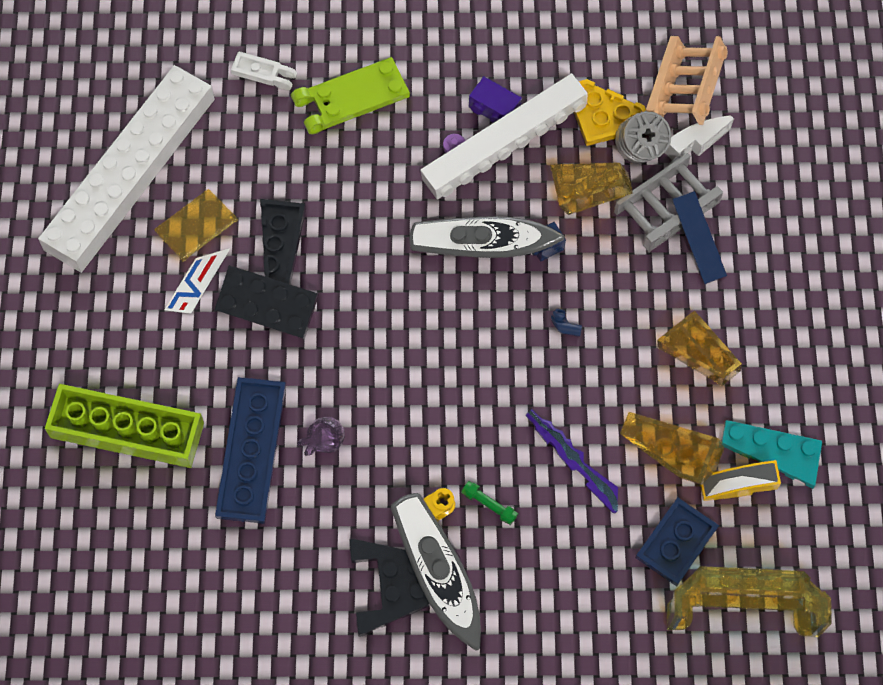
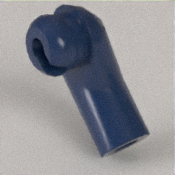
[551,308,582,337]

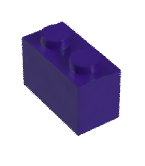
[469,76,522,123]

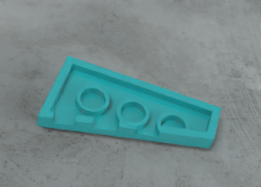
[721,420,822,489]

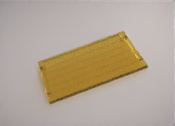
[154,189,238,262]

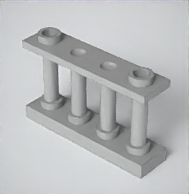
[614,153,723,252]

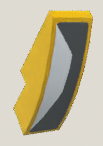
[699,460,781,501]

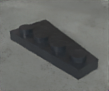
[260,199,306,285]

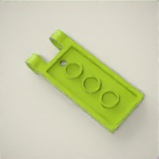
[291,57,410,134]

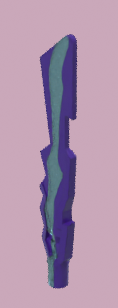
[525,409,618,513]

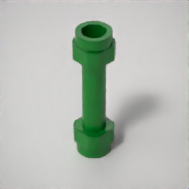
[461,481,518,526]

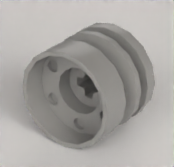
[615,111,671,164]

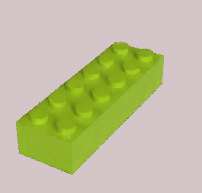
[45,384,204,468]

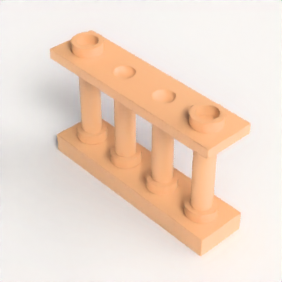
[646,36,728,125]

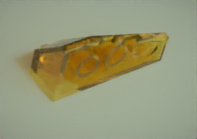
[620,412,724,485]

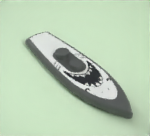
[409,216,565,258]
[391,493,481,651]

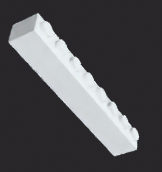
[420,73,588,200]

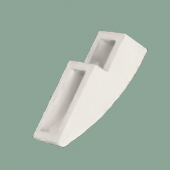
[665,116,734,160]

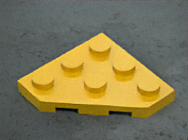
[574,79,646,146]

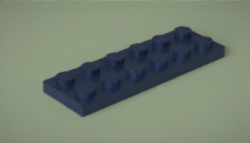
[215,377,286,524]

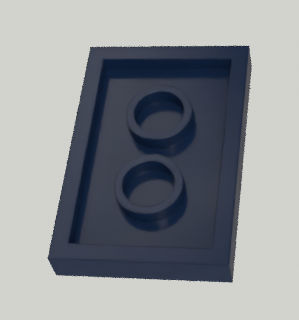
[635,497,719,587]

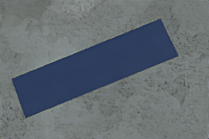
[672,191,727,284]

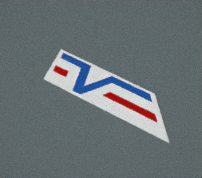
[164,248,230,314]

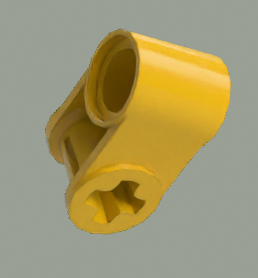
[423,488,456,522]

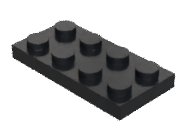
[215,265,319,339]

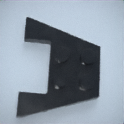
[349,539,431,637]

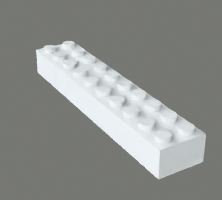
[38,65,215,273]

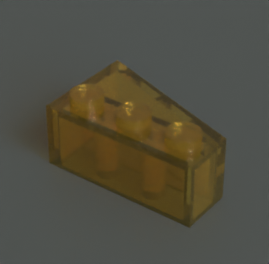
[550,163,633,215]
[657,310,742,386]

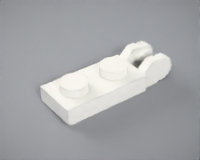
[231,52,297,90]

